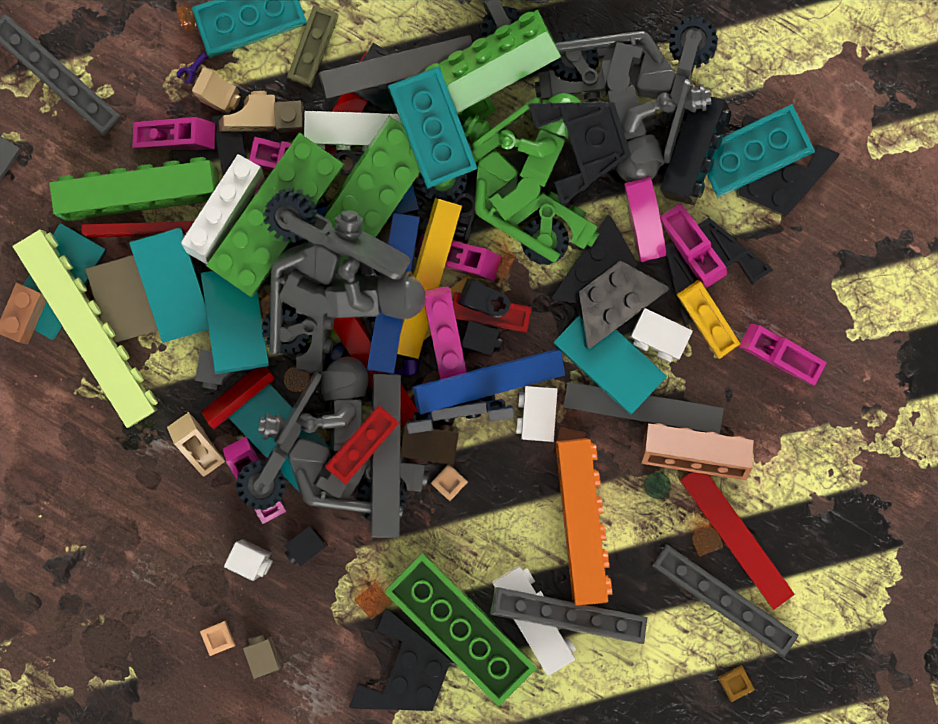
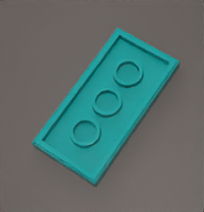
[191,0,307,58]
[388,66,478,188]
[706,104,815,198]
[23,223,107,340]
[129,227,209,343]
[201,271,269,374]
[553,315,667,415]
[228,384,333,491]

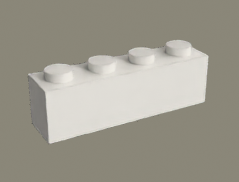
[304,111,402,151]
[181,154,264,264]
[492,565,576,676]

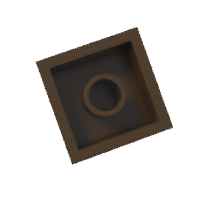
[400,420,459,465]

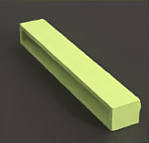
[12,230,158,428]

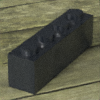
[660,96,731,206]

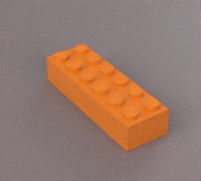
[555,438,612,606]

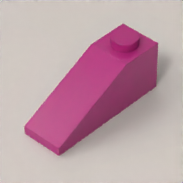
[132,117,215,151]
[414,233,502,282]
[223,437,286,524]

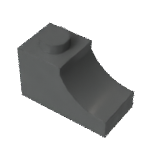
[195,349,238,390]

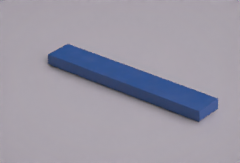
[367,213,420,375]
[413,349,565,414]

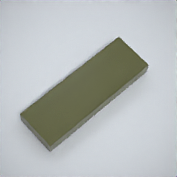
[287,5,339,88]

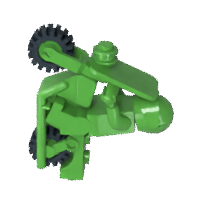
[419,93,599,265]

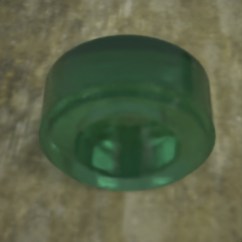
[643,472,671,499]

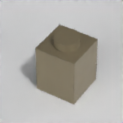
[274,101,305,135]
[243,634,282,679]

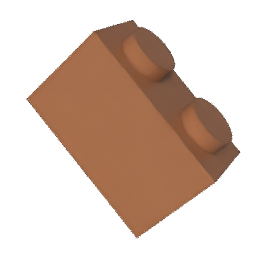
[0,283,47,344]

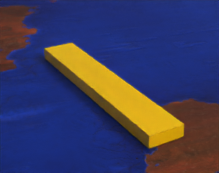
[397,198,462,359]

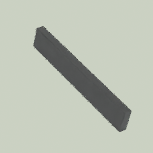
[0,13,123,137]
[319,35,472,99]
[371,374,401,538]
[563,382,724,434]
[652,544,799,657]
[490,587,648,644]

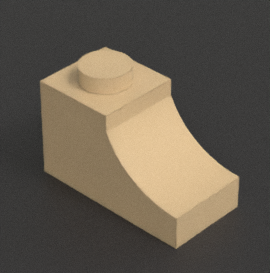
[192,67,241,114]
[219,91,276,132]
[167,412,225,477]

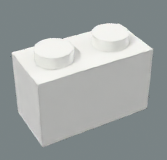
[629,308,693,363]
[516,386,557,442]
[224,539,273,581]

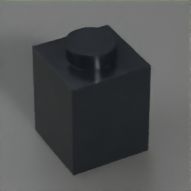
[461,321,503,357]
[284,525,328,567]

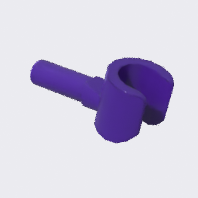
[176,52,208,84]
[394,360,418,376]

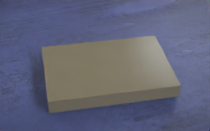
[85,255,158,343]

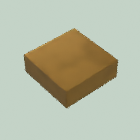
[718,665,755,702]

